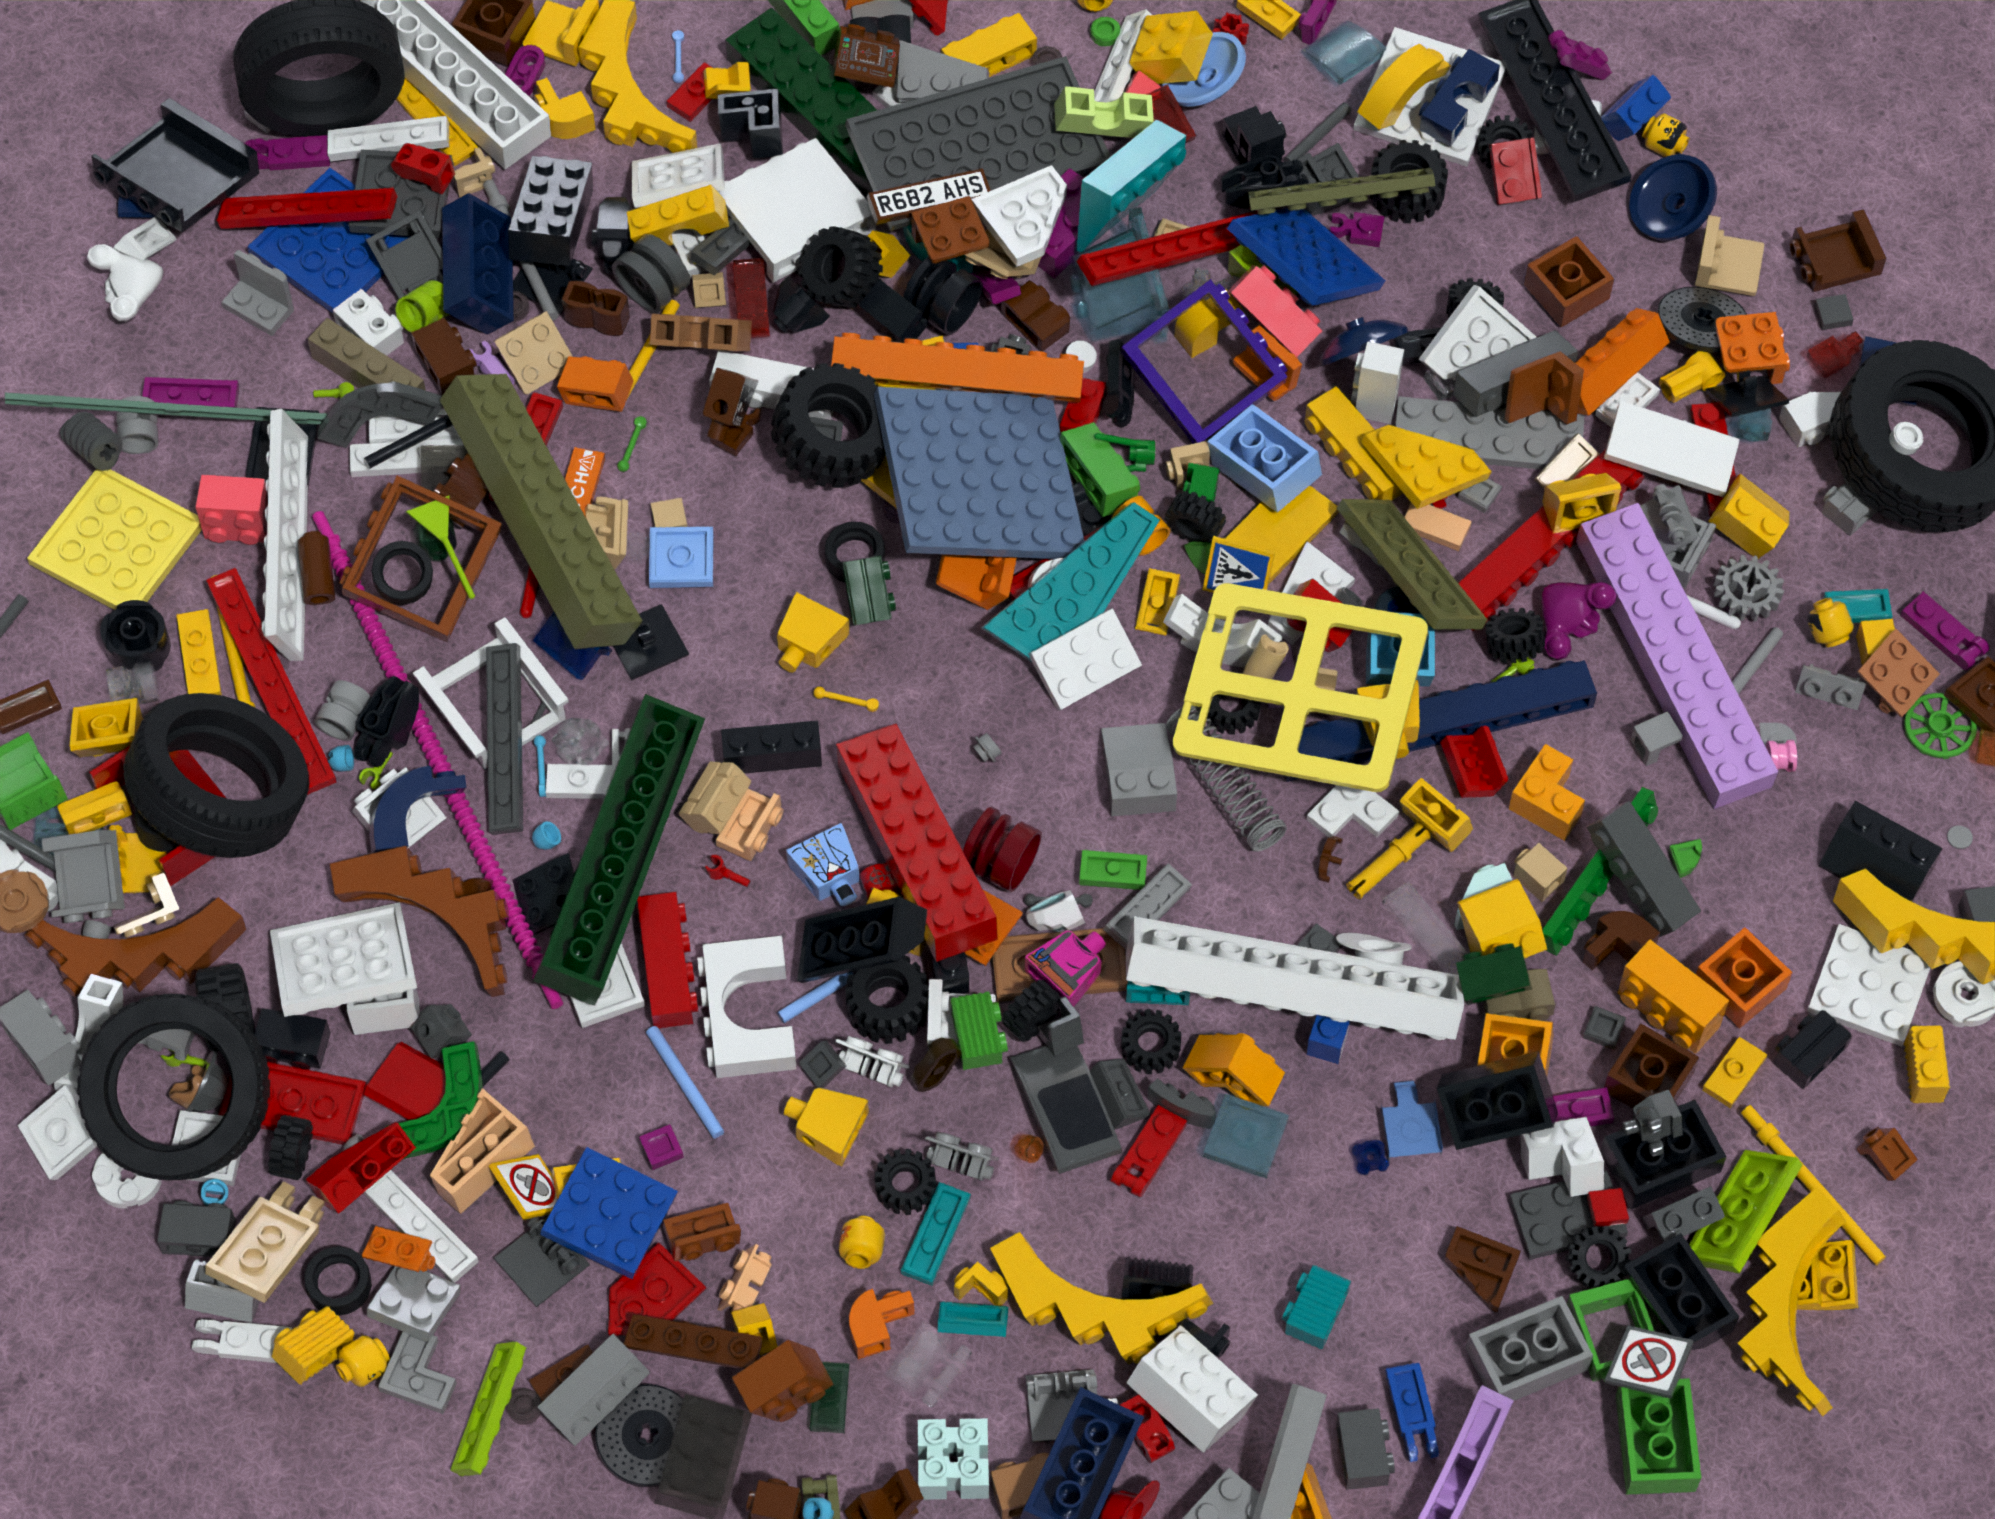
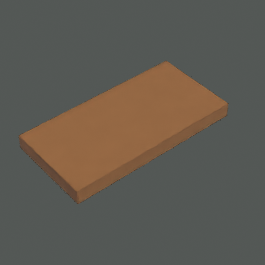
[992,928,1128,1002]

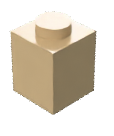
[1513,843,1568,902]

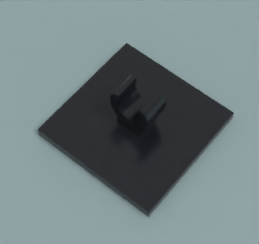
[1706,370,1789,417]
[613,604,689,681]

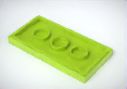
[1689,1150,1803,1273]

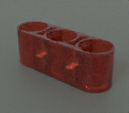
[733,258,770,338]

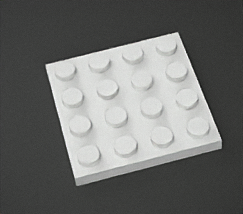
[1354,27,1506,167]
[270,902,417,1017]

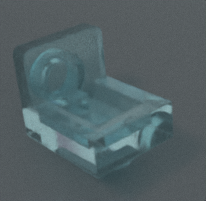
[1737,408,1772,442]

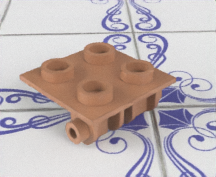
[1857,628,1940,717]

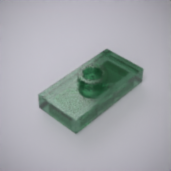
[810,1362,850,1433]

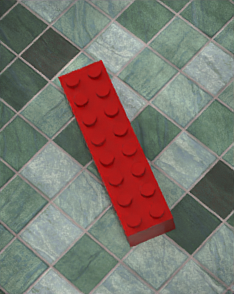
[836,724,998,962]

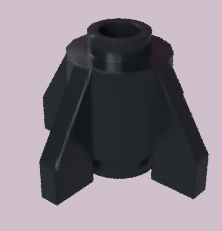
[772,276,830,333]

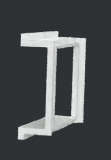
[413,617,569,769]

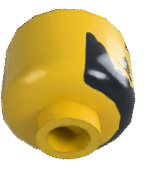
[1642,113,1690,157]
[1807,598,1854,647]

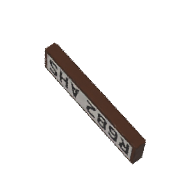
[867,168,991,225]

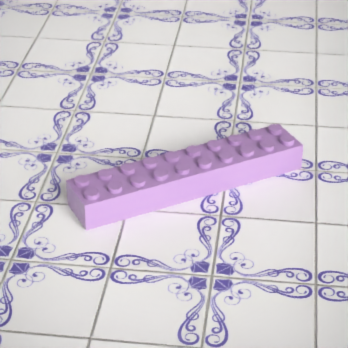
[1576,503,1778,809]

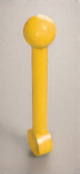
[813,686,879,712]

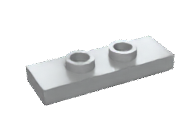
[1103,863,1192,950]

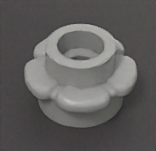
[973,732,1002,762]

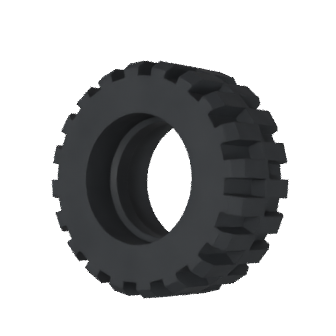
[771,363,886,488]

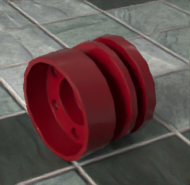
[963,806,1042,893]

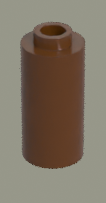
[297,531,335,605]

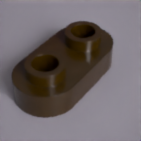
[911,1038,961,1092]

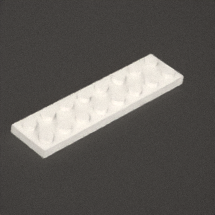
[262,409,308,661]

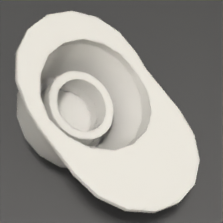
[1336,933,1412,965]

